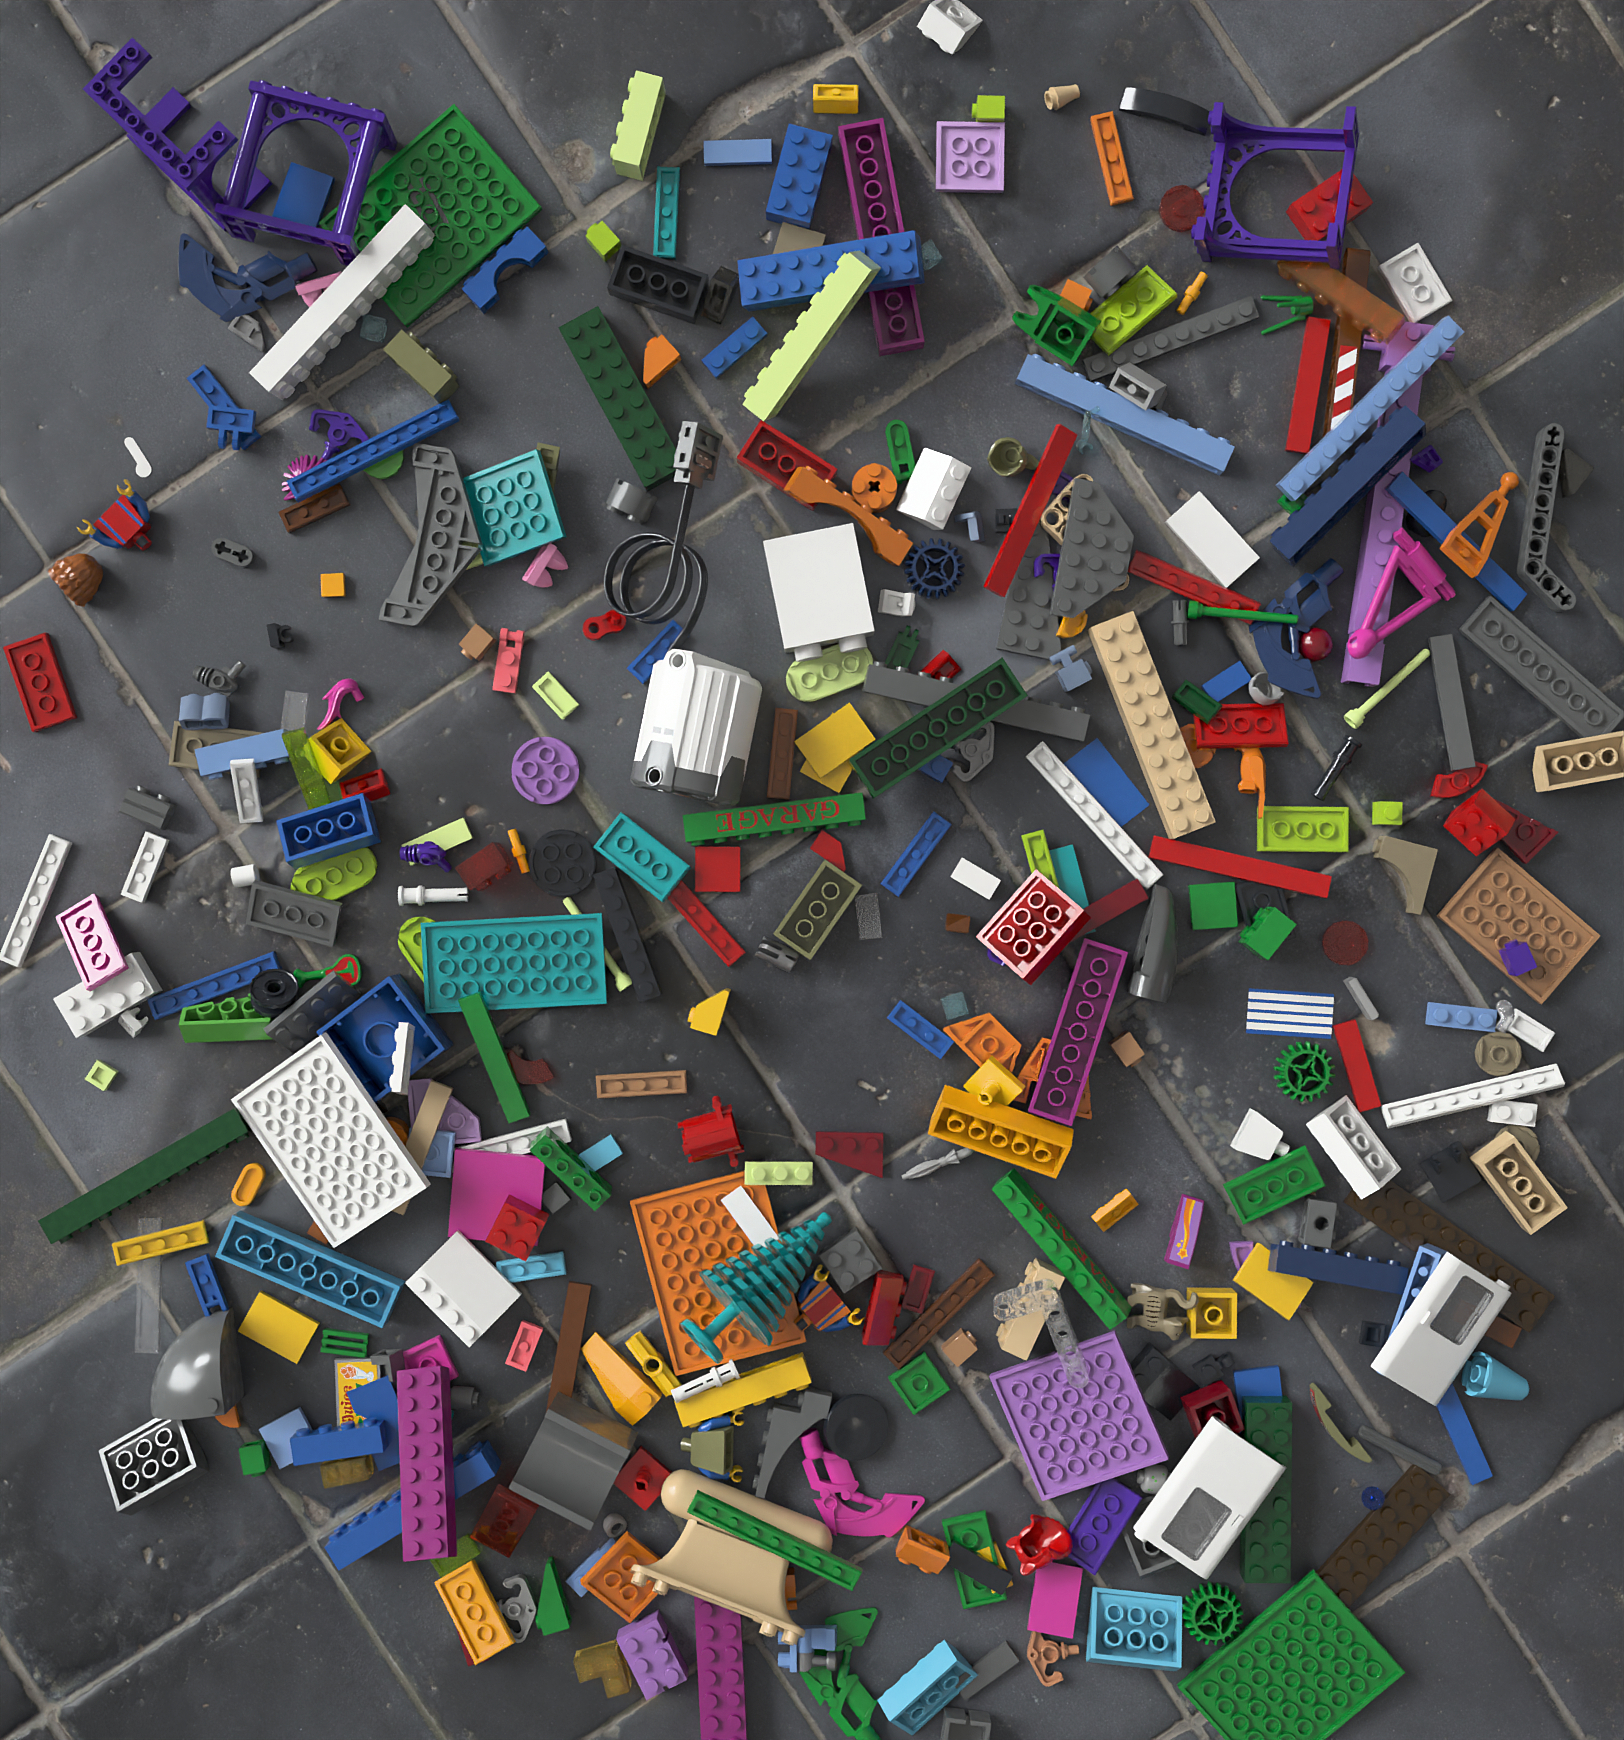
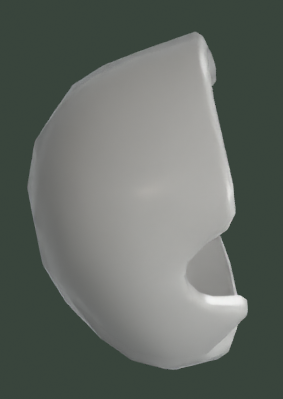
[1249,672,1285,705]

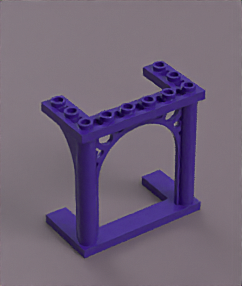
[83,37,272,232]
[214,80,398,266]
[1191,102,1360,269]

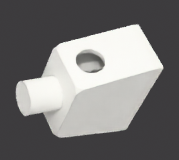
[1230,1108,1290,1160]

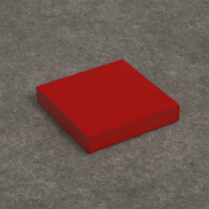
[695,847,741,892]

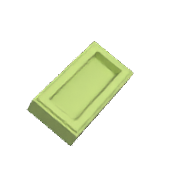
[532,671,579,720]

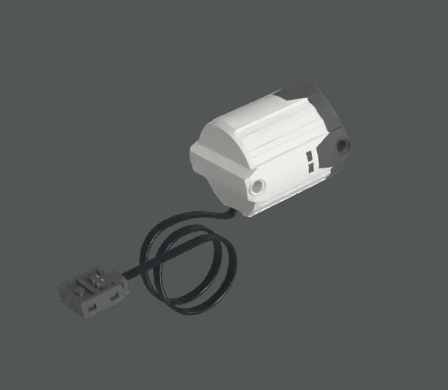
[604,421,762,805]

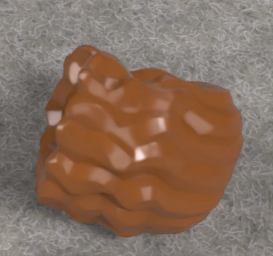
[48,553,103,607]

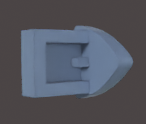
[954,511,985,543]

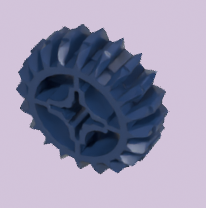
[904,538,965,600]

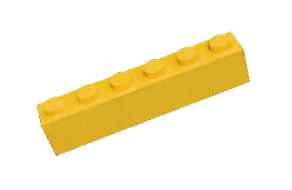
[674,1352,812,1428]

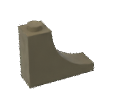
[1372,836,1438,915]

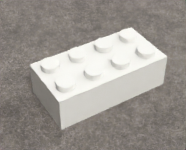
[53,952,163,1038]

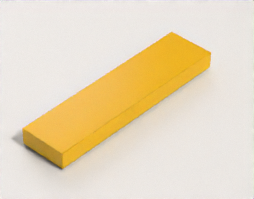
[112,1220,209,1266]

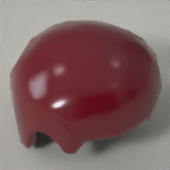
[1299,627,1333,662]

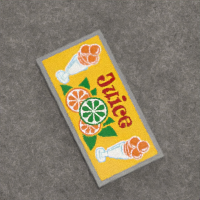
[334,1357,382,1426]

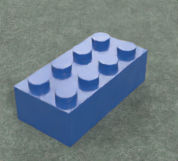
[766,124,833,230]
[276,793,381,869]

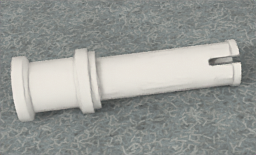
[398,885,468,906]
[671,1359,740,1404]

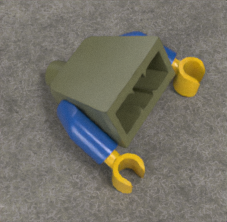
[681,1411,744,1482]

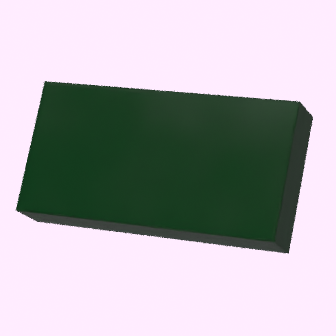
[1172,679,1223,724]

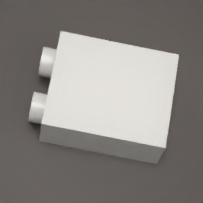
[763,523,874,662]

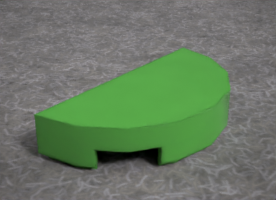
[364,450,405,479]

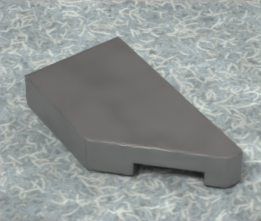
[228,314,266,353]

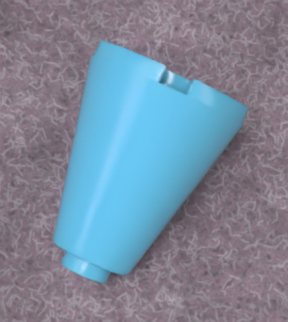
[1461,1351,1529,1401]

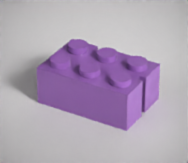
[616,1609,689,1700]

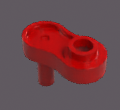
[582,610,626,641]

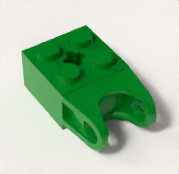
[1012,285,1101,366]

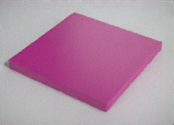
[448,1148,545,1246]

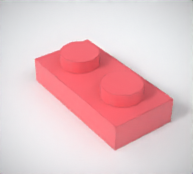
[505,1320,543,1372]

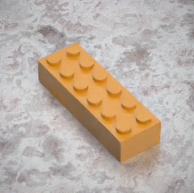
[928,1085,1074,1179]

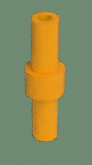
[1176,272,1208,315]
[508,828,530,874]

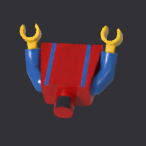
[77,479,152,551]

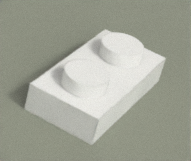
[1487,1100,1537,1127]

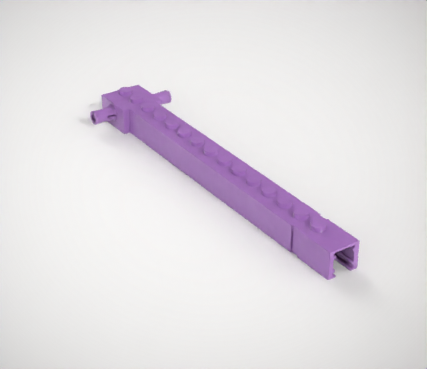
[1341,320,1455,687]

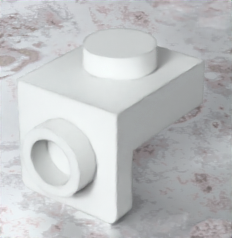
[878,589,915,617]

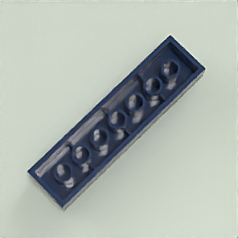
[1270,405,1426,567]

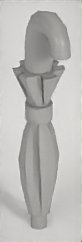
[901,1148,974,1180]

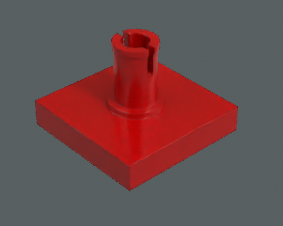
[613,1446,672,1511]

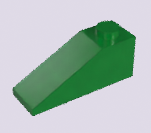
[535,1556,572,1636]

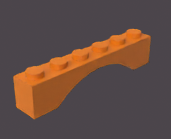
[783,466,913,566]

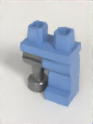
[778,1625,837,1672]

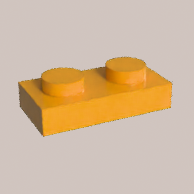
[1091,1189,1139,1232]

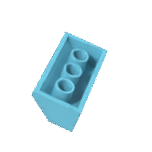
[878,1640,978,1735]

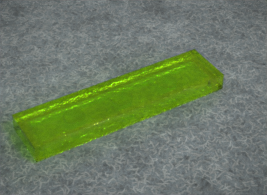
[281,727,332,810]

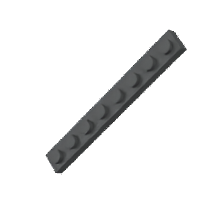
[1082,296,1259,382]

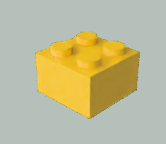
[1186,1287,1237,1339]

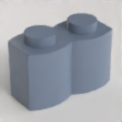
[179,693,230,730]

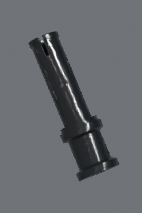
[1311,735,1362,801]

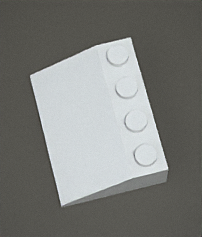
[405,1230,522,1347]

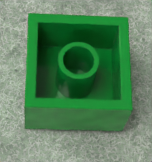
[1239,907,1297,960]

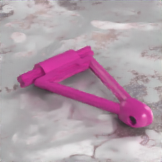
[1347,528,1456,659]

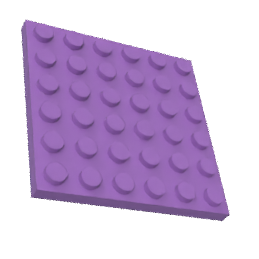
[989,1330,1169,1501]

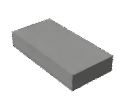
[1343,977,1379,1020]

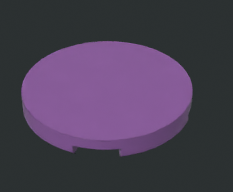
[512,737,579,804]

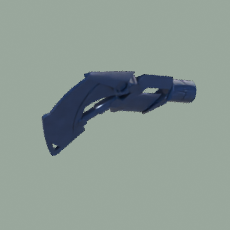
[178,233,318,322]
[1249,558,1344,699]

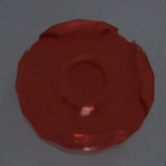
[1159,185,1205,232]
[1322,921,1369,965]

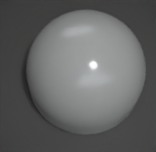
[603,1513,627,1538]

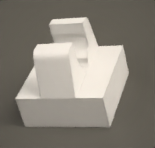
[118,1007,148,1038]

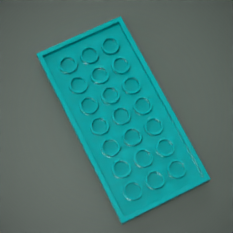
[421,913,607,1013]

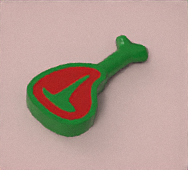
[293,954,363,988]

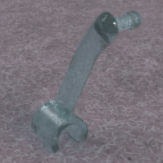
[1076,406,1100,455]

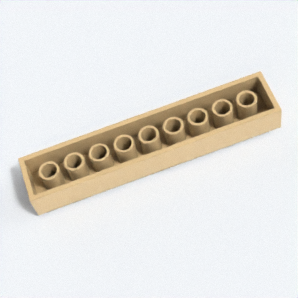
[1087,611,1216,839]

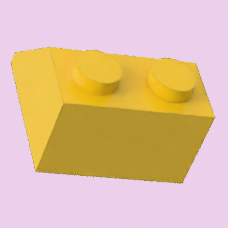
[301,718,371,784]
[687,988,731,1036]

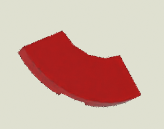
[1431,761,1488,798]

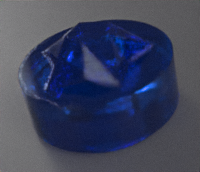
[1361,1486,1385,1510]

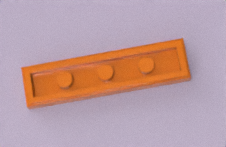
[1090,111,1134,206]

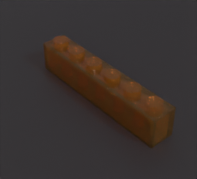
[1277,260,1405,345]

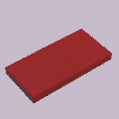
[3,632,77,733]
[1193,703,1289,749]

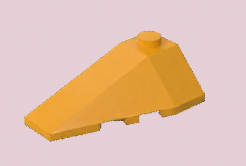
[581,1332,662,1426]

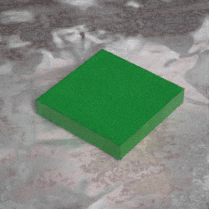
[1188,882,1238,930]
[888,1351,951,1415]

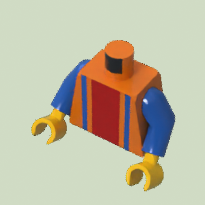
[793,1265,865,1332]

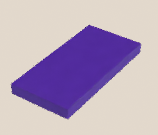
[1068,1478,1143,1575]

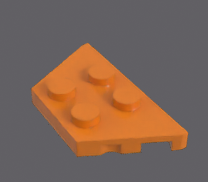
[943,1012,1021,1073]

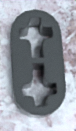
[211,538,255,568]

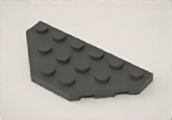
[1050,478,1134,618]

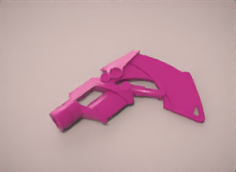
[799,1428,925,1538]

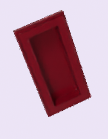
[901,1264,935,1314]

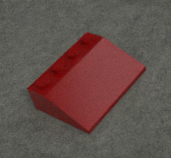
[976,869,1091,985]

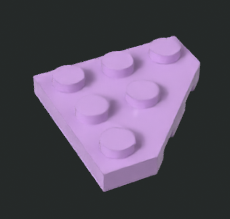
[408,1078,482,1144]

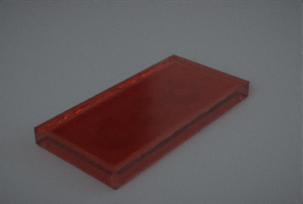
[470,1484,539,1558]

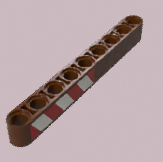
[1322,247,1371,438]

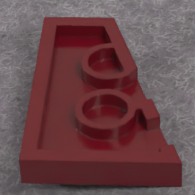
[1494,799,1558,864]
[815,1131,883,1178]

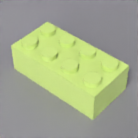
[610,70,666,181]

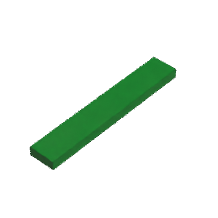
[458,991,531,1123]

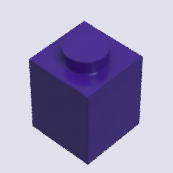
[1498,939,1537,976]

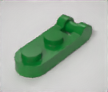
[885,420,915,485]

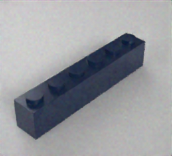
[1267,1240,1409,1295]

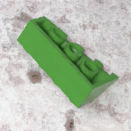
[179,993,276,1043]

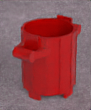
[678,1096,744,1167]

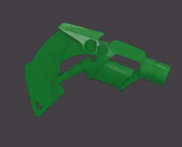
[799,1607,882,1740]

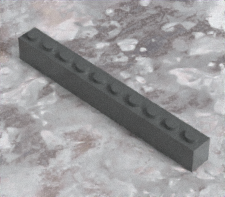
[862,661,1090,742]

